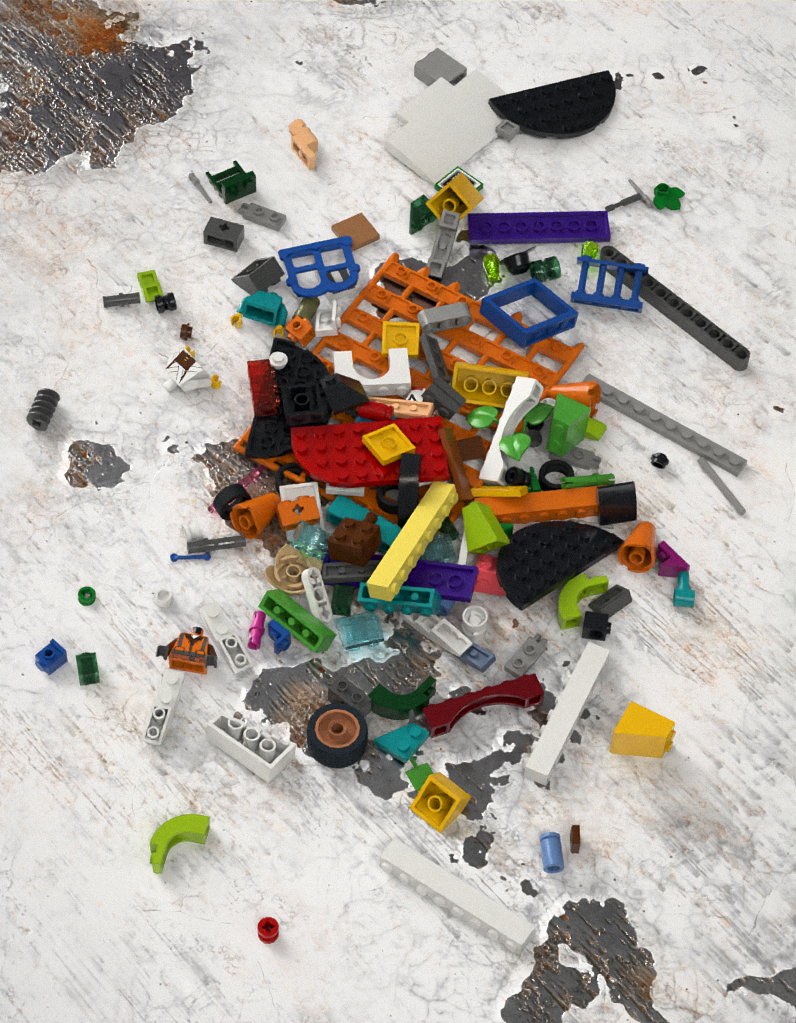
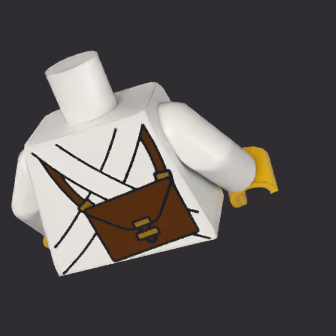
[163,346,222,392]

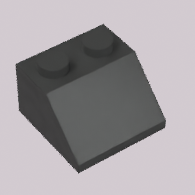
[231,256,285,295]

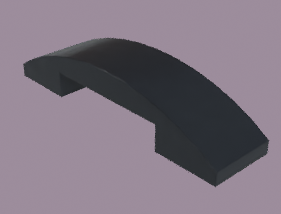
[398,453,422,529]

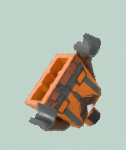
[155,627,218,675]

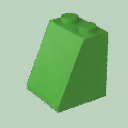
[546,394,591,457]

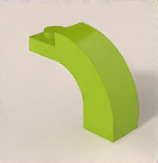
[557,573,609,630]
[150,814,210,874]

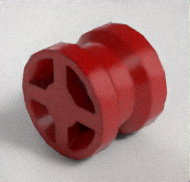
[257,917,279,944]

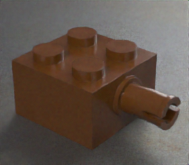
[327,512,382,567]

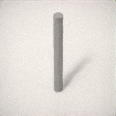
[697,456,746,515]

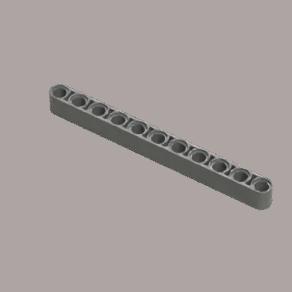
[599,245,750,371]

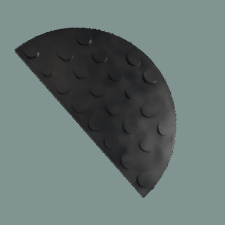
[488,70,616,139]
[245,337,333,459]
[496,520,624,611]

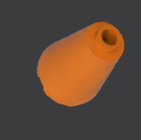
[547,381,601,418]
[230,492,281,539]
[617,521,656,573]

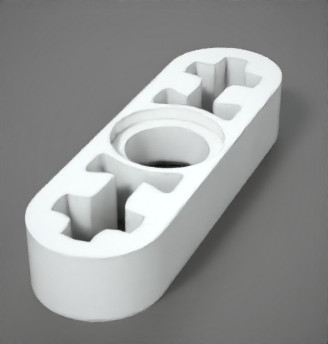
[301,567,332,624]

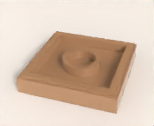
[331,212,380,252]

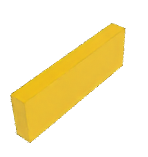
[471,486,528,497]

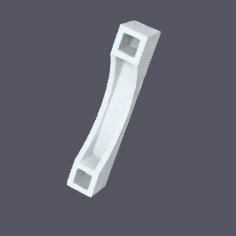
[479,376,544,486]

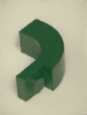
[368,676,436,720]

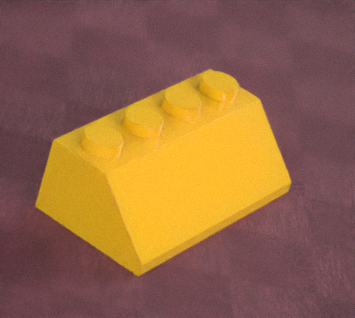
[452,361,530,408]

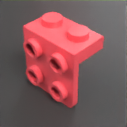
[474,554,507,596]

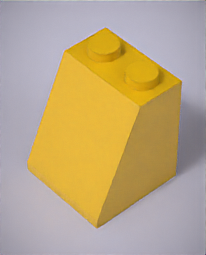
[425,172,484,221]
[609,701,676,758]

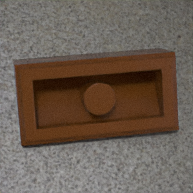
[457,435,486,462]

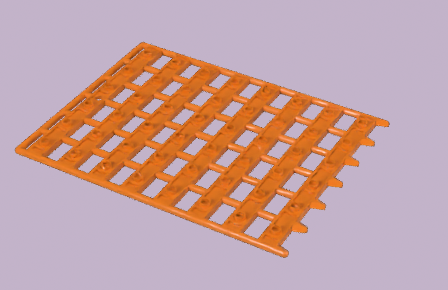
[233,253,585,552]

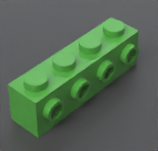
[258,589,337,653]

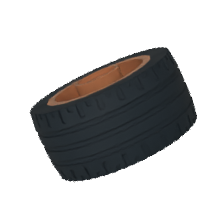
[307,703,368,769]

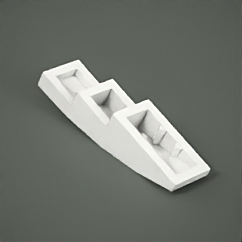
[399,612,473,657]

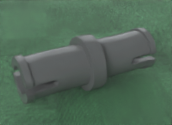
[103,292,141,308]

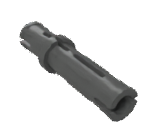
[187,535,246,554]

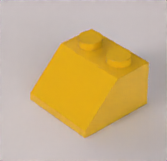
[409,772,471,833]

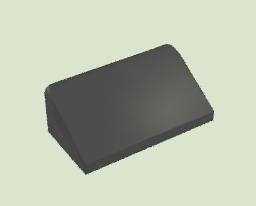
[588,584,632,619]

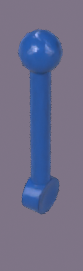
[170,553,211,562]

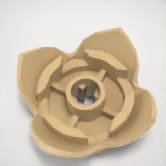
[264,544,323,596]

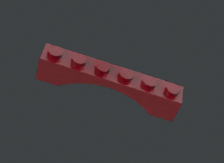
[422,673,544,738]

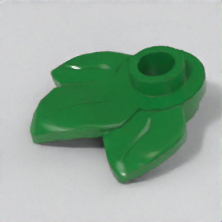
[653,183,685,210]

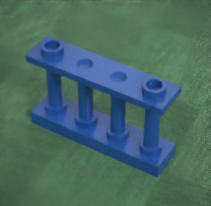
[570,255,649,313]

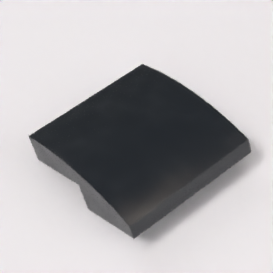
[596,481,637,526]

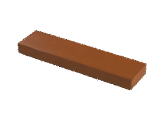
[438,428,474,503]

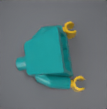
[231,291,288,339]

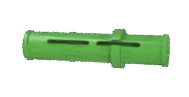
[560,473,615,489]

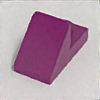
[656,541,690,578]

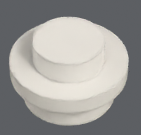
[269,352,288,370]
[154,589,174,608]

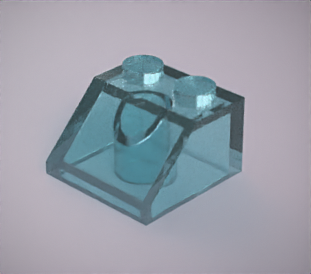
[334,611,384,651]

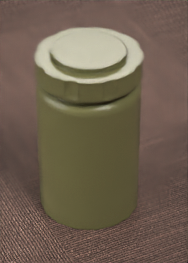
[292,297,320,321]

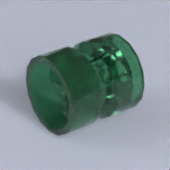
[529,256,561,283]

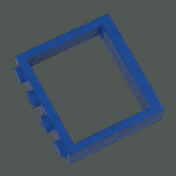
[479,278,579,349]

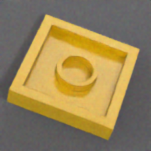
[381,321,420,359]
[362,423,416,466]

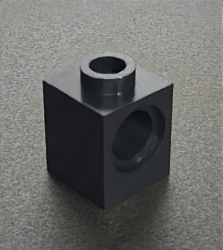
[581,611,612,641]

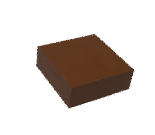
[570,825,580,854]

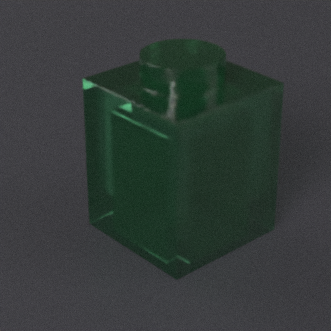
[331,584,354,617]
[76,652,100,686]

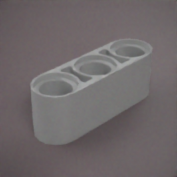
[417,302,473,334]

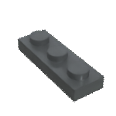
[420,334,451,384]
[322,560,381,584]

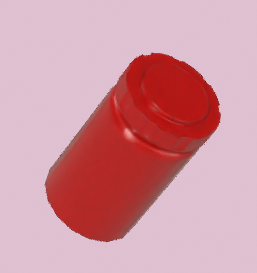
[358,400,394,421]

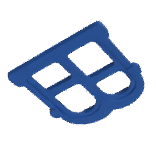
[278,236,360,298]

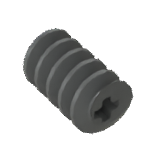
[26,388,60,431]

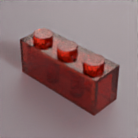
[247,359,280,417]

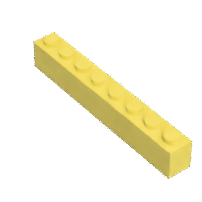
[367,481,458,602]

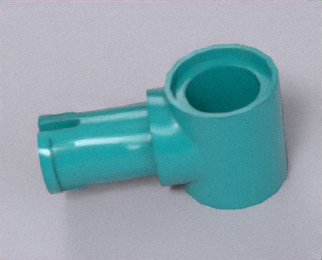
[673,571,695,607]

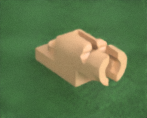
[288,119,318,170]

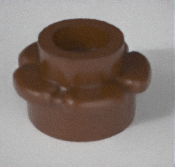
[180,323,193,341]

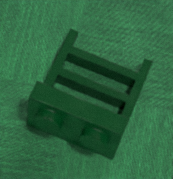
[206,160,256,204]

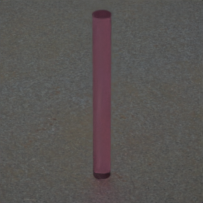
[207,464,267,513]

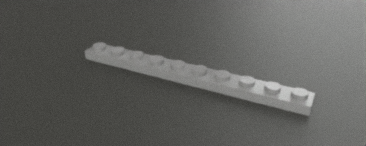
[582,374,747,477]

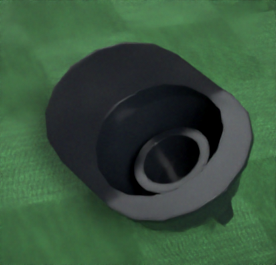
[499,246,536,276]

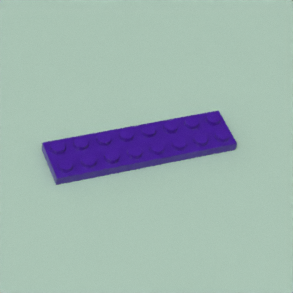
[467,211,611,245]
[321,549,479,603]

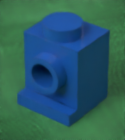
[35,639,68,675]

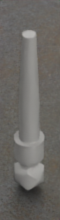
[188,173,212,203]
[628,179,654,208]
[570,519,615,529]

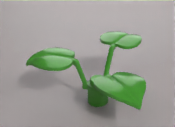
[466,403,553,461]

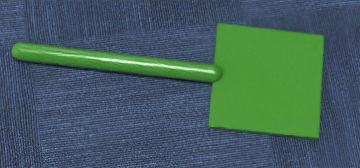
[405,756,434,792]

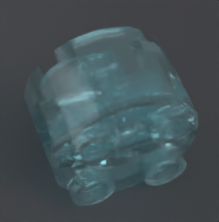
[289,520,332,560]

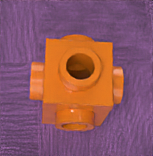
[285,315,316,348]

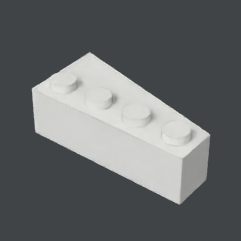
[206,712,297,783]

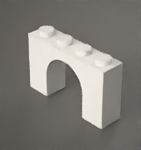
[333,348,411,396]

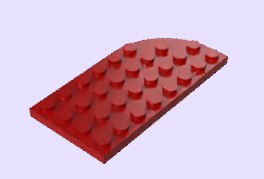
[291,416,449,488]

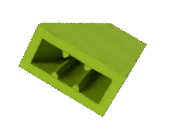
[462,501,510,555]

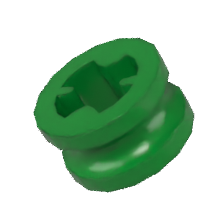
[78,586,96,606]

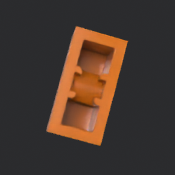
[276,495,320,532]

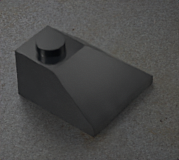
[319,373,369,416]

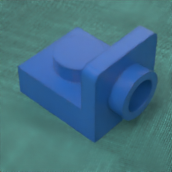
[268,619,291,655]

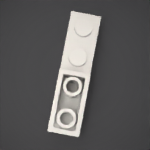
[199,601,254,675]
[141,668,186,746]

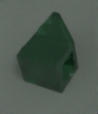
[409,194,437,235]

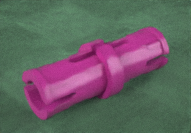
[248,611,266,650]

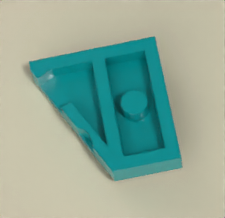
[374,723,430,764]

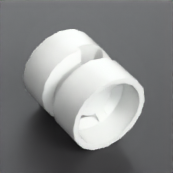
[461,605,488,642]

